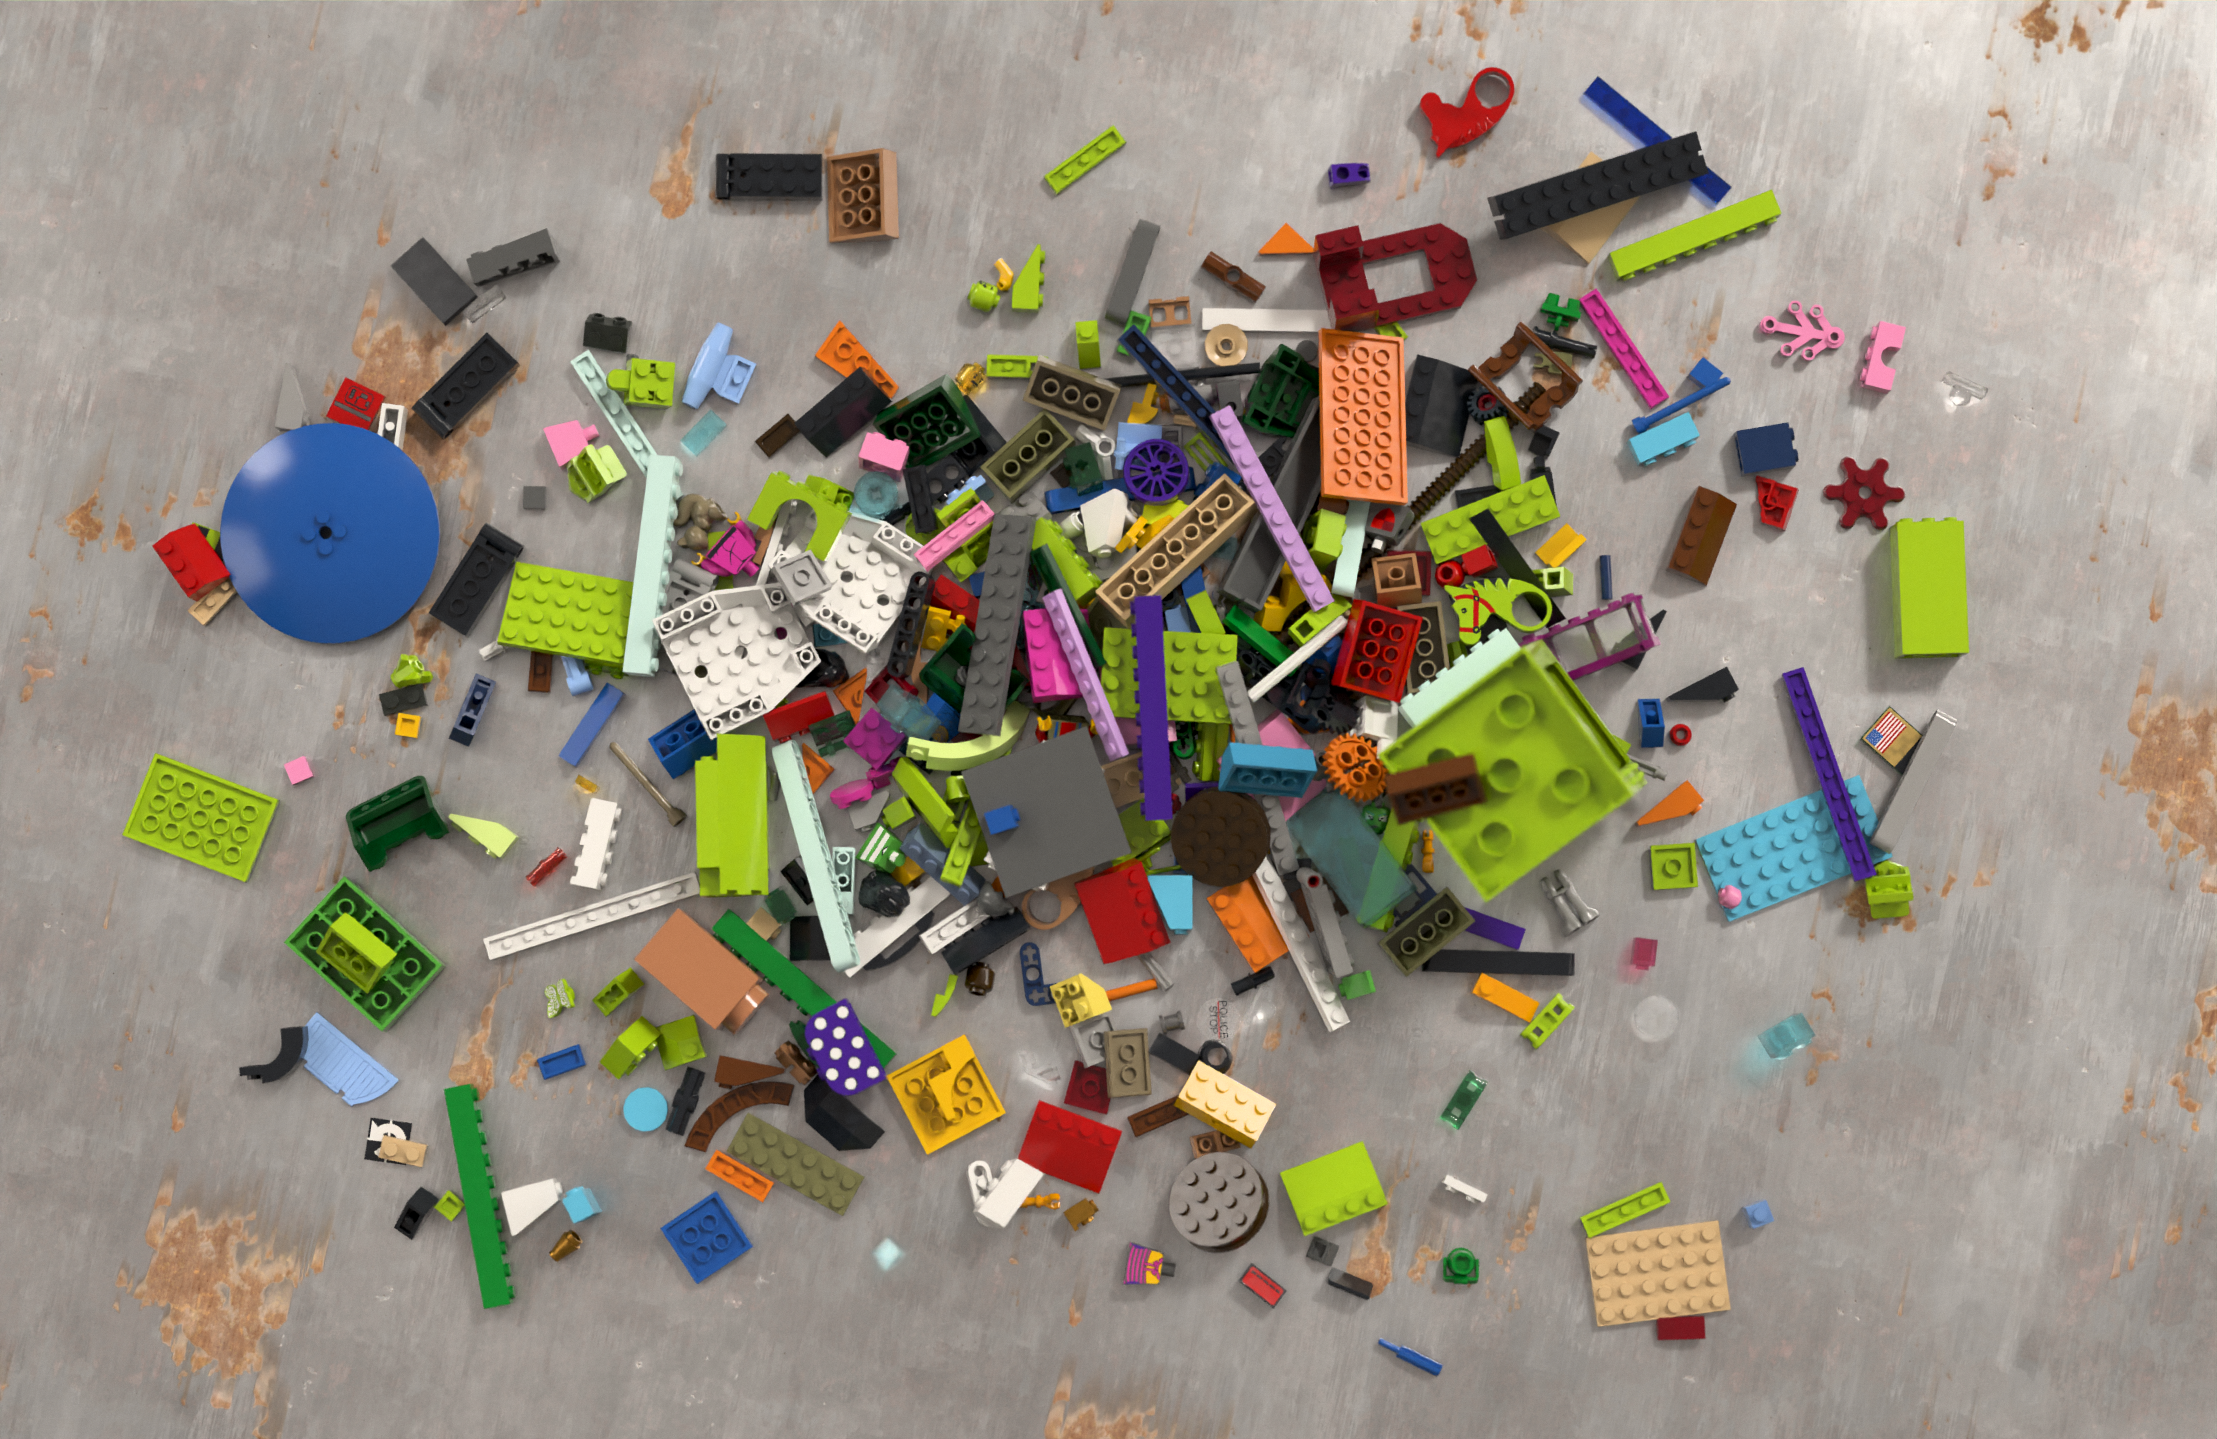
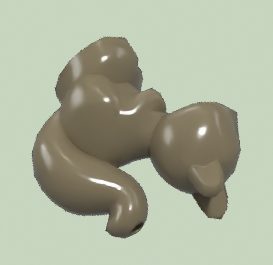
[673,494,728,550]

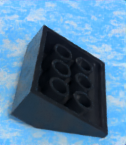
[1405,354,1478,458]

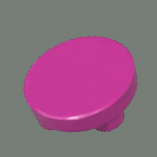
[830,779,874,809]

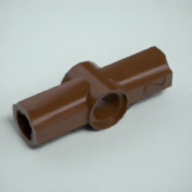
[1201,251,1266,303]

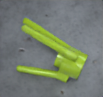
[1135,834,1182,877]

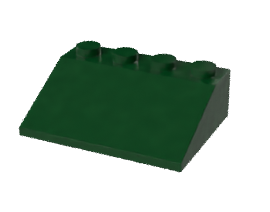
[873,374,981,468]

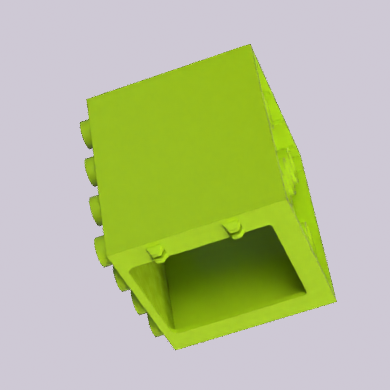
[1377,639,1648,902]

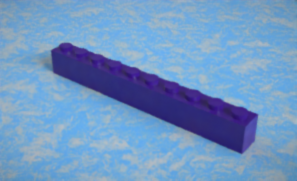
[1130,595,1172,821]

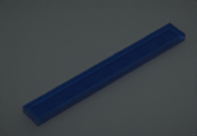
[1583,76,1732,205]

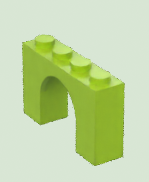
[747,470,852,561]

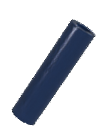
[1600,555,1613,600]

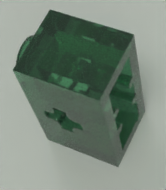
[1062,442,1104,496]
[764,885,797,924]

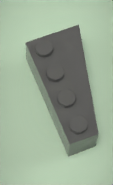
[466,228,560,288]

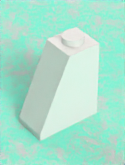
[1080,488,1128,558]
[501,1178,563,1236]

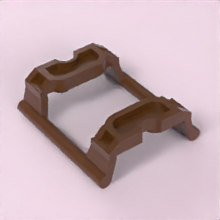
[1468,321,1583,431]

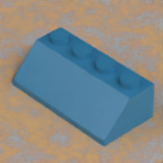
[1218,743,1317,798]

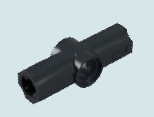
[665,1067,706,1136]

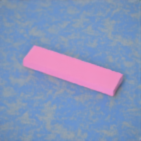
[913,500,994,572]

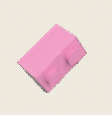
[858,432,909,482]

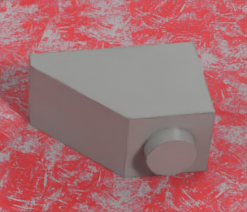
[847,790,891,833]

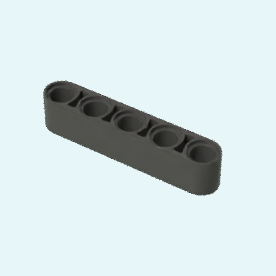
[1105,219,1160,325]

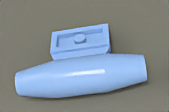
[682,323,756,409]

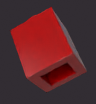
[1461,545,1498,578]

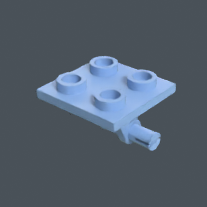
[1114,422,1162,470]

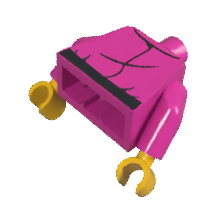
[691,512,759,577]

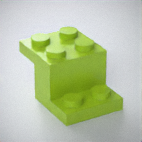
[936,488,993,568]

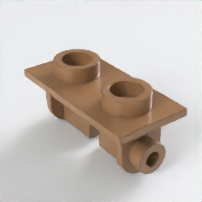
[774,1040,818,1085]

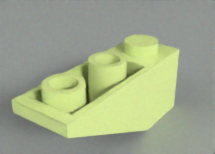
[448,814,519,859]

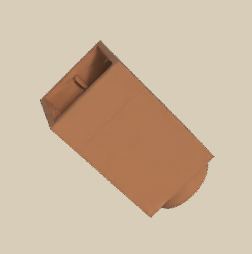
[634,908,769,1035]

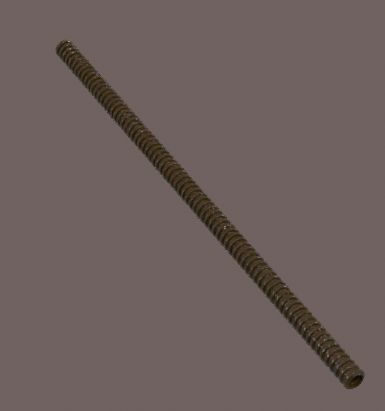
[1169,382,1546,754]

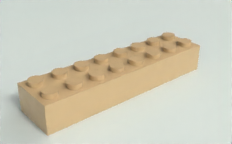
[1095,473,1258,629]

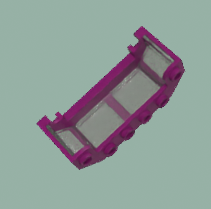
[1517,593,1661,681]

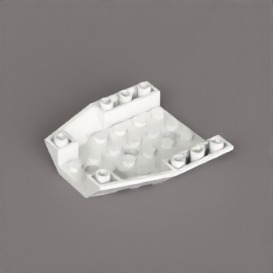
[768,509,935,654]
[652,583,821,740]

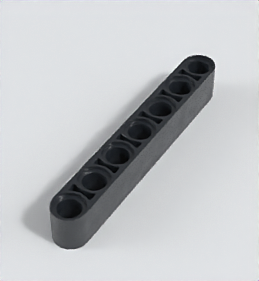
[1422,949,1575,976]

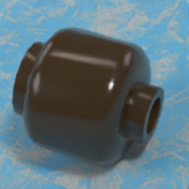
[964,962,995,996]

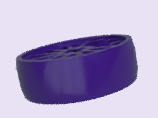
[1123,439,1189,506]

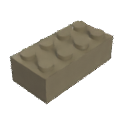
[1023,355,1121,431]
[1396,601,1450,695]

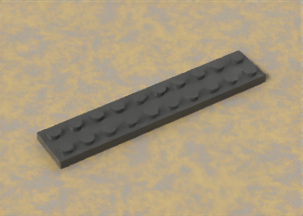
[958,514,1037,737]

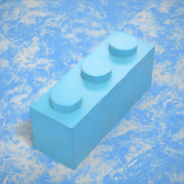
[1627,412,1700,467]
[562,1186,602,1224]

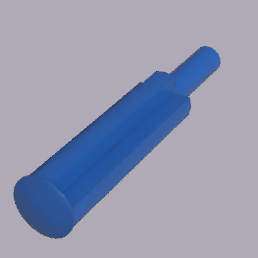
[1378,1338,1443,1377]

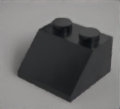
[790,916,831,961]

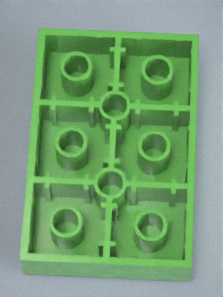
[284,876,446,1032]

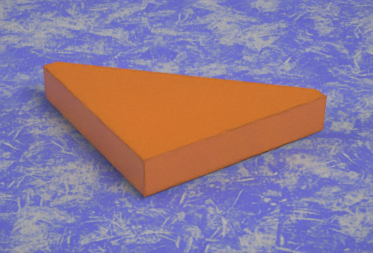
[1258,223,1314,255]
[833,667,868,724]
[802,743,835,795]

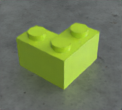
[599,1016,662,1080]

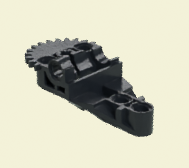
[1236,649,1359,735]

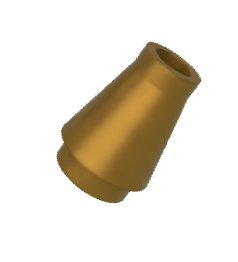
[549,1230,582,1262]

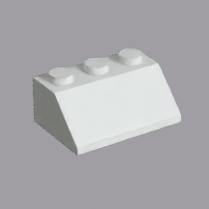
[972,1159,1043,1229]

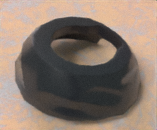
[1198,1039,1233,1074]

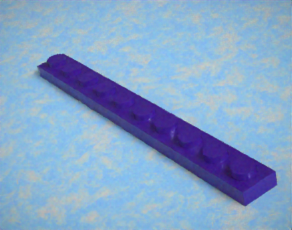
[1782,667,1876,882]

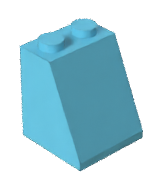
[1148,875,1193,935]

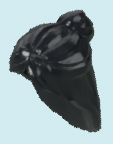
[796,649,850,688]
[858,870,910,917]

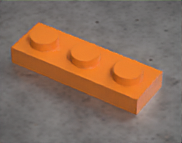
[705,1150,774,1202]

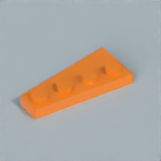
[815,320,899,400]

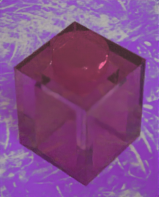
[1630,937,1658,971]

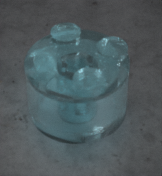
[854,471,899,519]

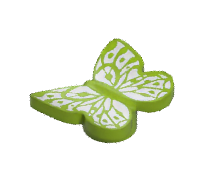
[544,979,575,1018]

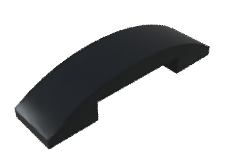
[863,910,935,971]

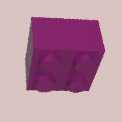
[843,707,907,771]

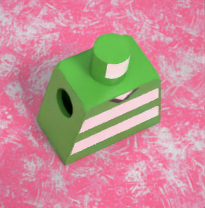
[855,822,906,873]

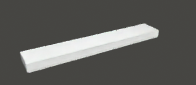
[1202,308,1331,333]

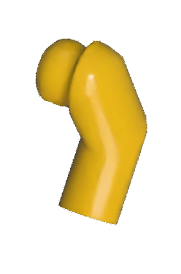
[994,258,1014,291]

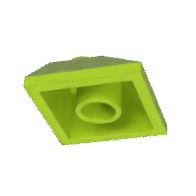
[655,1015,708,1071]

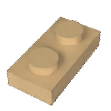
[379,1135,428,1167]

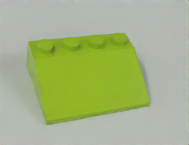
[1280,1141,1388,1236]

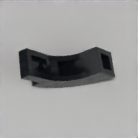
[239,1026,308,1084]

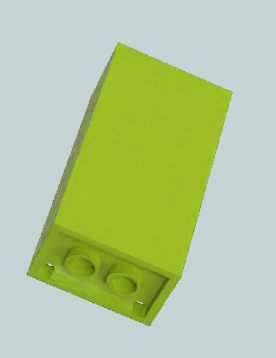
[1889,517,1969,659]

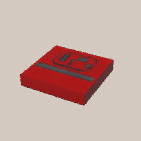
[326,377,386,430]

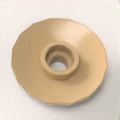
[1205,324,1248,366]

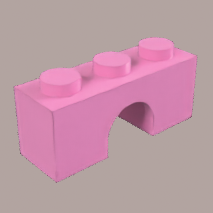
[1860,321,1906,394]

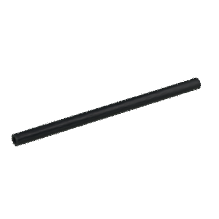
[1103,362,1261,388]

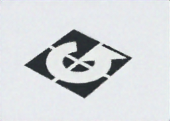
[364,1118,412,1165]

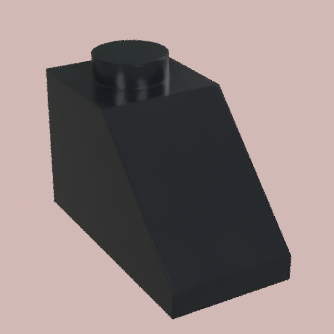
[394,1186,439,1240]

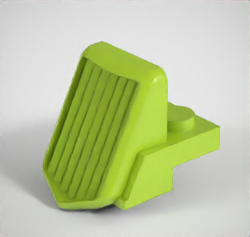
[565,444,626,503]
[1864,860,1914,919]

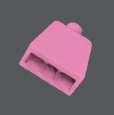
[543,420,599,470]

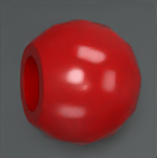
[1435,560,1465,589]

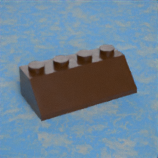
[1665,486,1737,586]
[1384,753,1487,825]

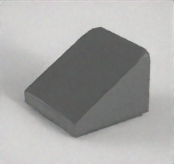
[1306,1236,1339,1266]

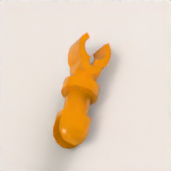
[1421,829,1435,873]
[1020,1193,1060,1209]

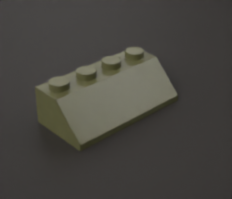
[980,409,1076,503]
[1377,887,1475,977]

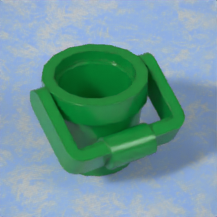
[1443,1247,1479,1285]

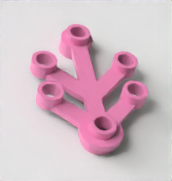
[1759,300,1845,361]

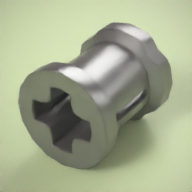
[1159,1010,1185,1035]

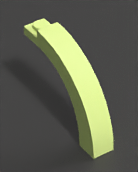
[906,701,1031,771]

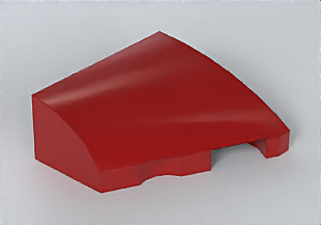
[1755,475,1799,531]

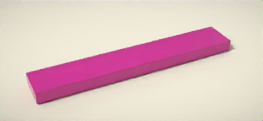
[1579,288,1669,410]

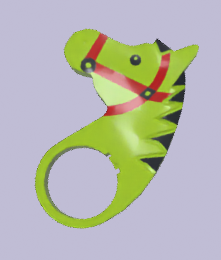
[1444,578,1552,646]

